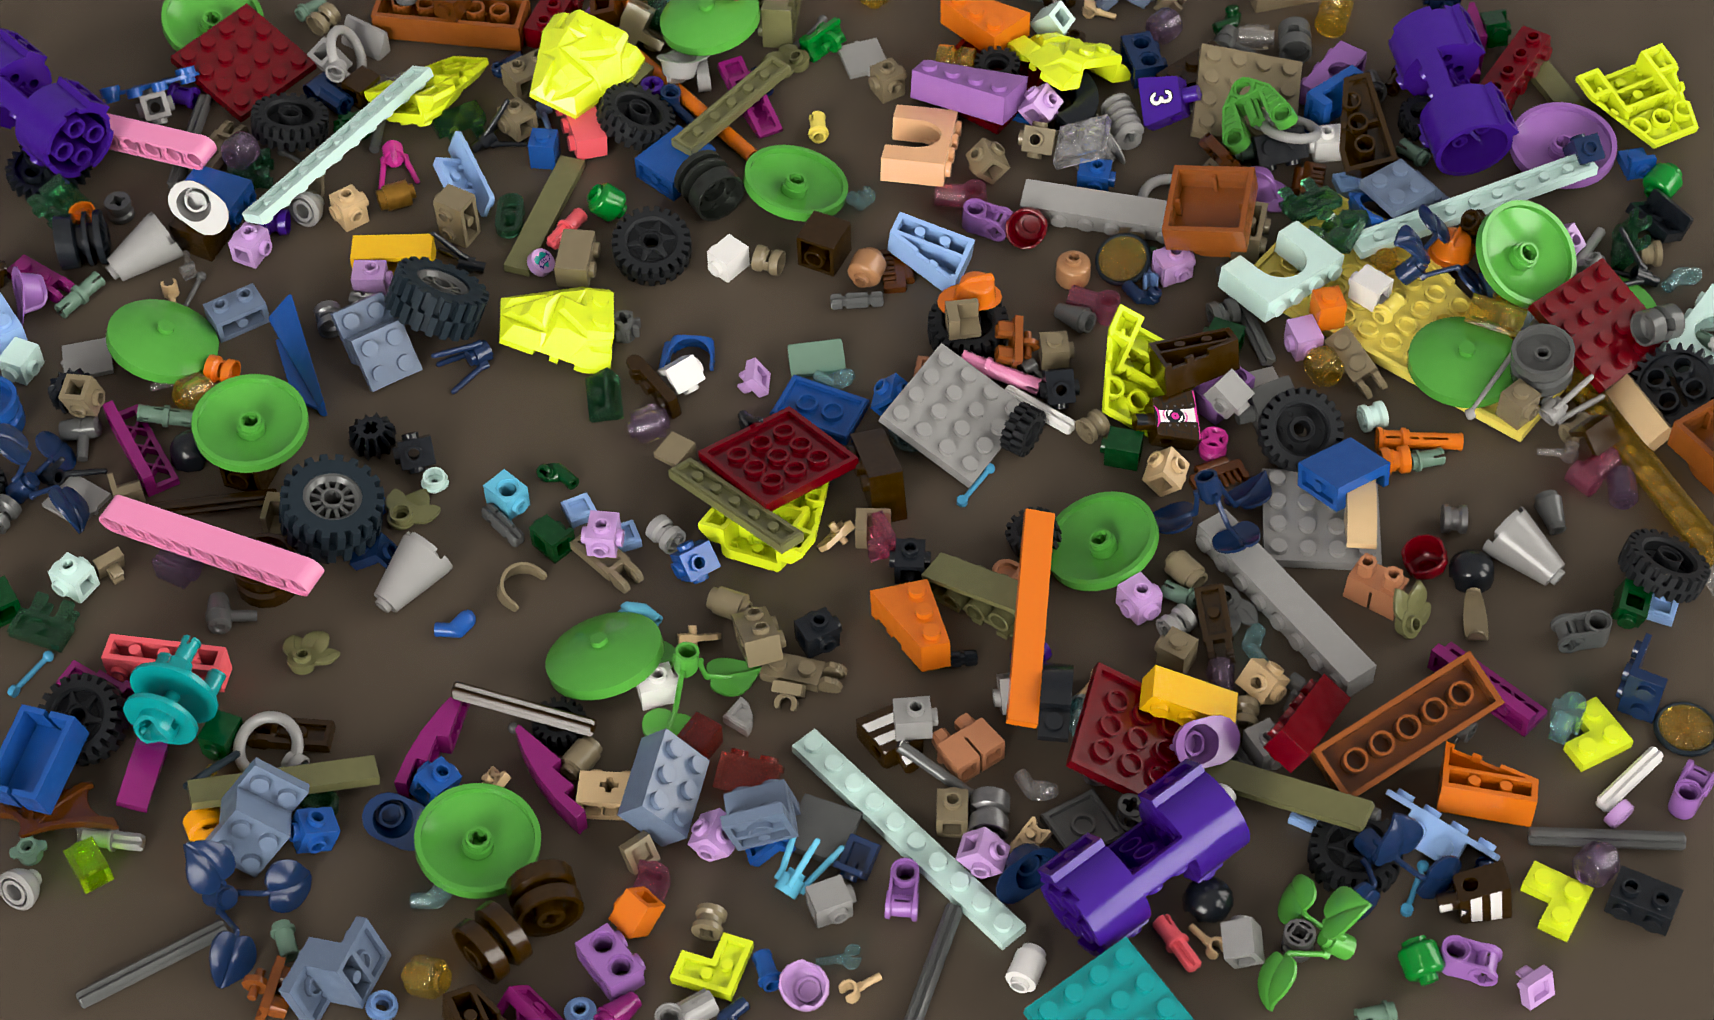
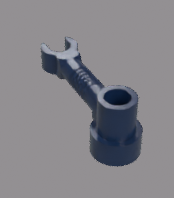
[660,84,695,125]

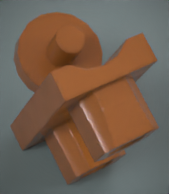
[994,315,1040,370]
[242,955,291,1020]

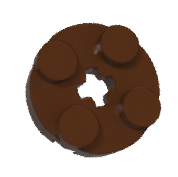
[1198,132,1243,167]

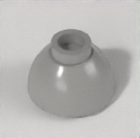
[289,191,324,227]
[0,868,42,911]

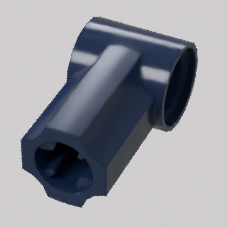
[303,72,354,115]

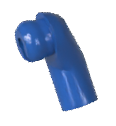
[434,610,476,638]

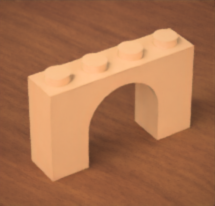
[880,104,962,187]

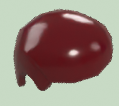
[1005,207,1048,249]
[1401,534,1448,581]

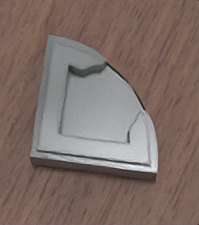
[723,697,753,737]

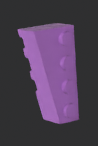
[910,60,1028,125]

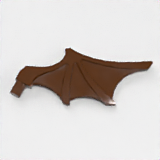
[0,782,119,838]

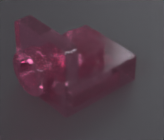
[867,510,896,562]
[632,859,671,902]

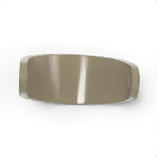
[496,562,547,612]
[1463,588,1489,641]

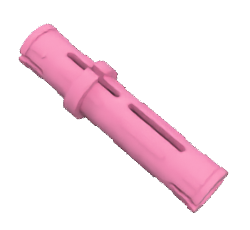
[961,350,1042,396]

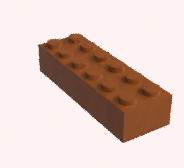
[371,0,532,51]
[1310,650,1505,797]

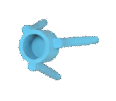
[774,837,845,900]

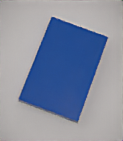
[770,375,870,445]

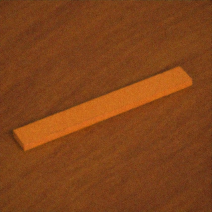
[1006,508,1055,729]

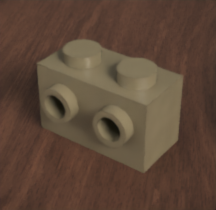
[500,48,539,100]
[433,184,481,248]
[1231,201,1271,263]
[554,229,601,288]
[731,606,786,668]

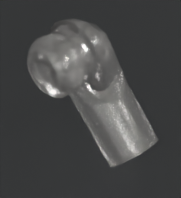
[1014,769,1059,801]

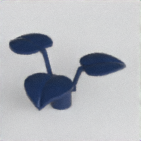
[1394,204,1488,310]
[0,423,90,534]
[1153,469,1272,554]
[1353,812,1462,922]
[183,840,312,989]

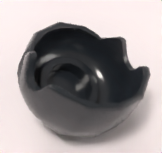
[170,430,207,472]
[1449,549,1494,593]
[1182,876,1234,923]

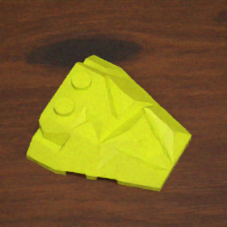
[529,9,645,119]
[1007,32,1131,91]
[1575,43,1699,149]
[364,56,489,127]
[499,287,614,375]
[1102,304,1196,437]
[698,482,829,572]

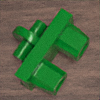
[799,17,846,63]

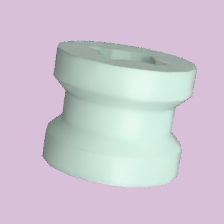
[1356,400,1389,433]

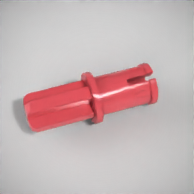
[546,208,588,250]
[1152,914,1202,973]

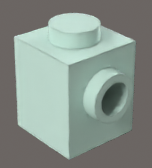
[1030,0,1076,35]
[0,337,45,385]

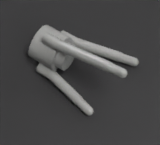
[1538,374,1605,426]

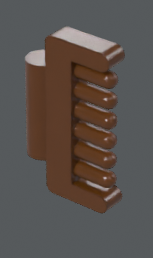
[1291,161,1327,205]
[880,249,915,294]
[1189,455,1249,490]

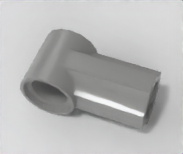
[655,988,719,1020]

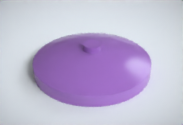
[1510,102,1617,189]

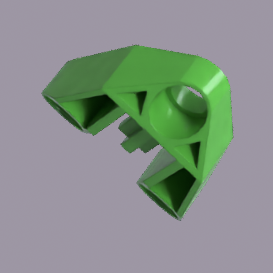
[1222,77,1299,155]

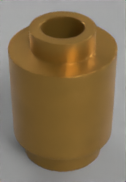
[375,179,417,211]

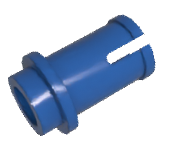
[751,948,781,992]

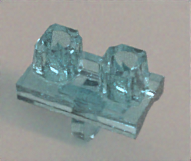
[1548,691,1587,745]

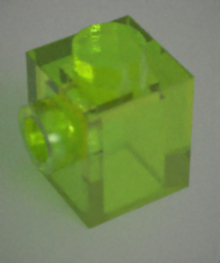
[63,836,114,894]

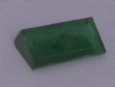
[585,367,624,423]

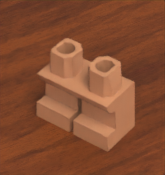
[1343,553,1409,621]
[932,713,1005,783]

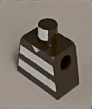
[856,704,923,773]
[1435,860,1512,924]

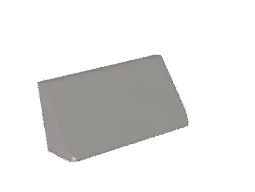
[341,14,391,61]

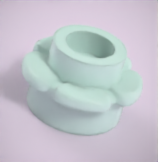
[421,467,449,493]

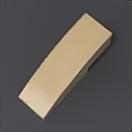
[1606,374,1672,451]
[1344,479,1377,549]

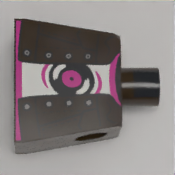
[1132,390,1202,450]

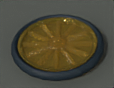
[1095,233,1151,286]
[1653,702,1714,757]
[183,750,241,790]

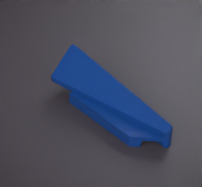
[269,294,327,416]

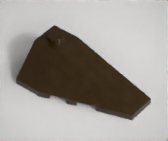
[1339,72,1398,179]

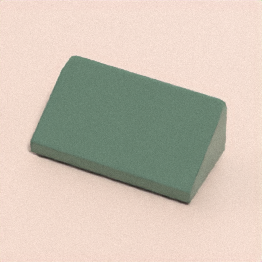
[787,338,846,378]

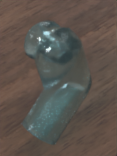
[846,186,876,211]
[1661,267,1703,293]
[812,368,855,390]
[1241,623,1268,661]
[410,885,453,909]

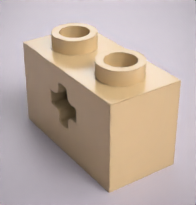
[576,769,631,821]

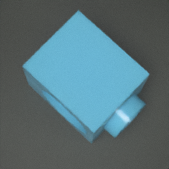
[483,469,531,520]

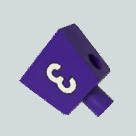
[1138,76,1202,131]

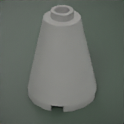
[106,211,184,281]
[1482,506,1566,586]
[374,531,453,613]

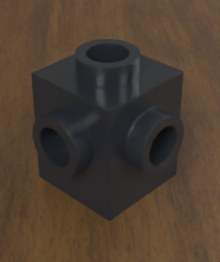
[1038,367,1080,409]
[392,432,436,474]
[889,538,931,584]
[794,607,842,659]

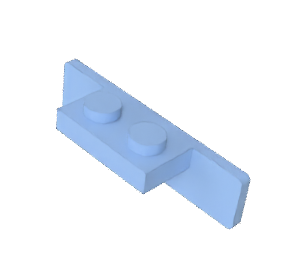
[433,131,495,217]
[1385,788,1501,861]

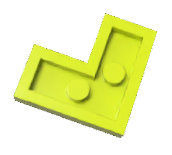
[1563,696,1634,772]
[1520,861,1594,942]
[670,932,754,1001]

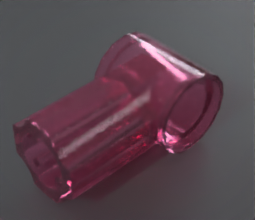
[934,179,988,207]
[1066,285,1121,326]
[1564,447,1622,497]

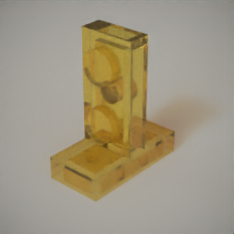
[1464,292,1528,337]

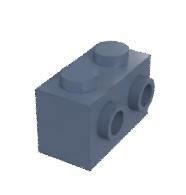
[203,283,270,343]

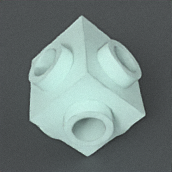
[48,552,100,604]

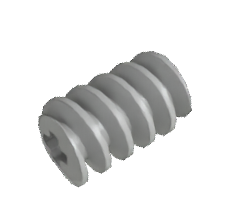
[1101,93,1144,150]

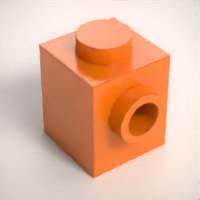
[1309,285,1347,331]
[608,886,666,939]

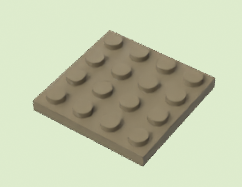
[1190,43,1303,144]

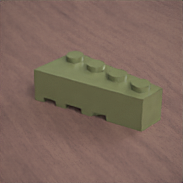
[758,0,801,48]
[921,552,1047,640]

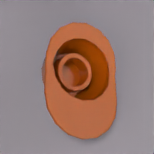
[1428,226,1476,268]
[937,271,1002,313]

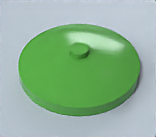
[161,0,263,52]
[660,0,761,56]
[743,145,848,222]
[1476,200,1577,308]
[106,299,219,384]
[1407,317,1513,408]
[191,374,309,473]
[1050,491,1159,591]
[545,612,664,701]
[414,783,541,899]

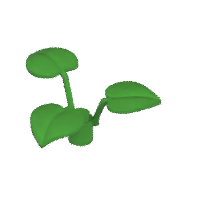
[642,641,761,742]
[1258,874,1372,1012]

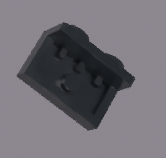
[1251,125,1309,171]
[1625,189,1694,243]

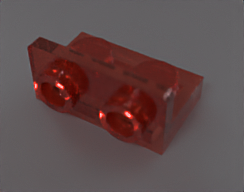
[712,748,785,792]

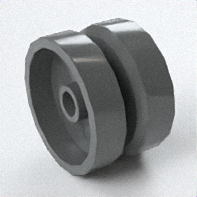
[1510,323,1575,397]

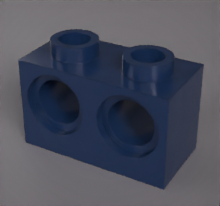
[1119,31,1168,89]

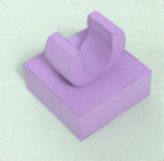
[737,357,771,398]
[1516,964,1555,1011]

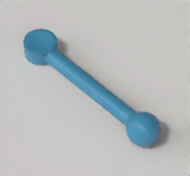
[957,463,995,507]
[7,651,54,698]
[1400,860,1429,917]

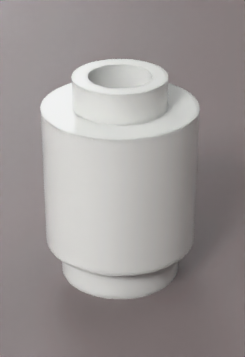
[1005,943,1047,993]

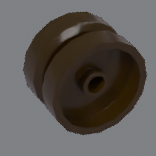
[232,533,296,608]
[505,859,585,937]
[452,900,533,984]

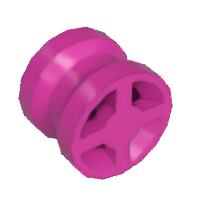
[1198,426,1228,461]

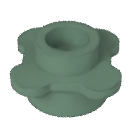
[9,835,48,866]

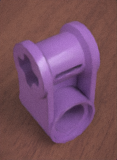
[962,198,1013,242]
[1668,759,1714,820]
[885,857,919,922]
[1440,935,1503,986]

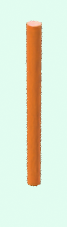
[639,49,758,161]

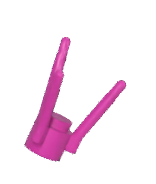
[378,140,420,190]

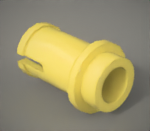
[808,111,829,144]
[1372,292,1405,325]

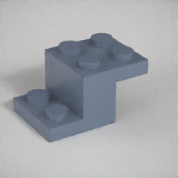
[1359,158,1449,218]
[330,291,423,392]
[205,757,310,878]
[720,779,801,851]
[279,916,392,1020]

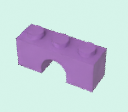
[1299,40,1367,105]

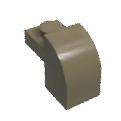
[620,0,668,52]

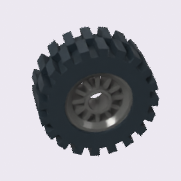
[384,256,489,341]
[279,454,385,563]

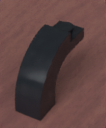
[1054,72,1099,148]
[1037,662,1074,743]

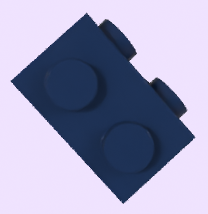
[1615,633,1668,724]

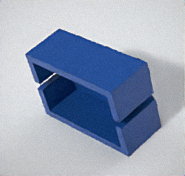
[0,704,90,815]

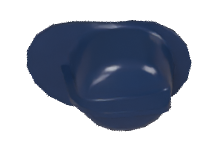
[362,792,425,851]
[996,843,1058,904]

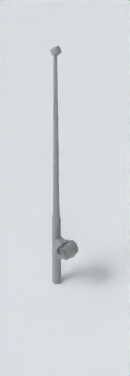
[1464,227,1606,420]

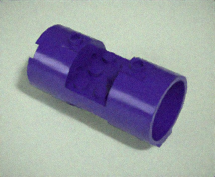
[1388,3,1519,176]
[0,28,113,178]
[1037,759,1250,957]

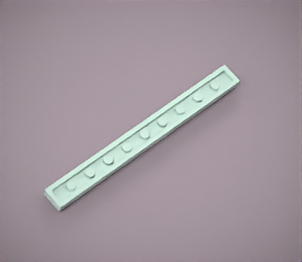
[242,66,434,225]
[1348,153,1598,259]
[792,728,1026,950]

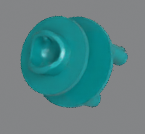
[123,635,226,745]

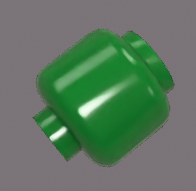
[1642,162,1683,199]
[587,182,627,222]
[1397,935,1445,986]

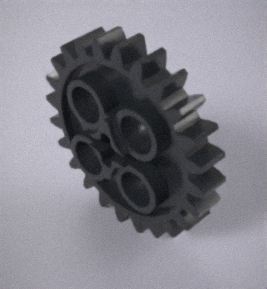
[5,145,93,203]
[1631,342,1714,427]

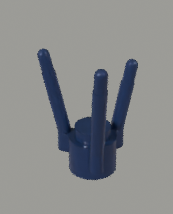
[431,340,493,394]

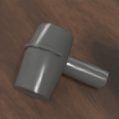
[1214,24,1256,53]
[58,416,102,462]
[205,592,257,635]

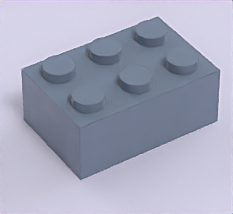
[617,728,710,847]

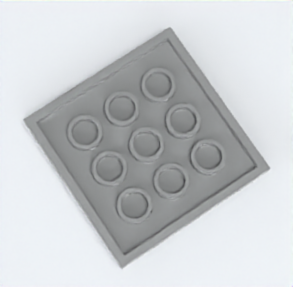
[879,343,1021,488]
[1262,468,1382,570]

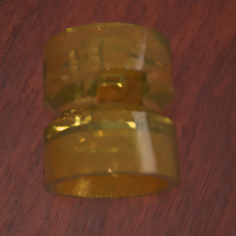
[1314,0,1354,38]
[935,44,976,68]

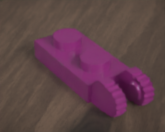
[7,254,74,303]

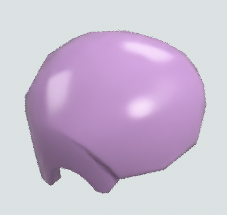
[779,959,830,1012]

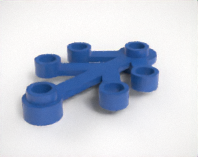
[99,65,200,104]

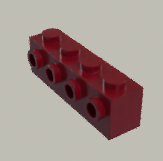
[523,0,584,49]
[1480,26,1552,112]
[1263,674,1351,773]

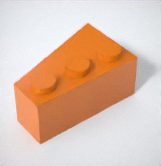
[941,0,1030,51]
[870,579,951,672]
[1436,741,1539,827]

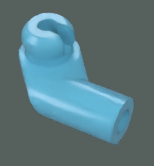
[618,601,663,626]

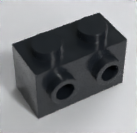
[1604,865,1684,936]

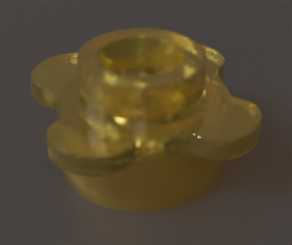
[1369,248,1401,274]

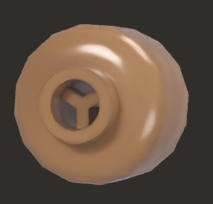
[847,247,887,288]
[1055,250,1091,291]

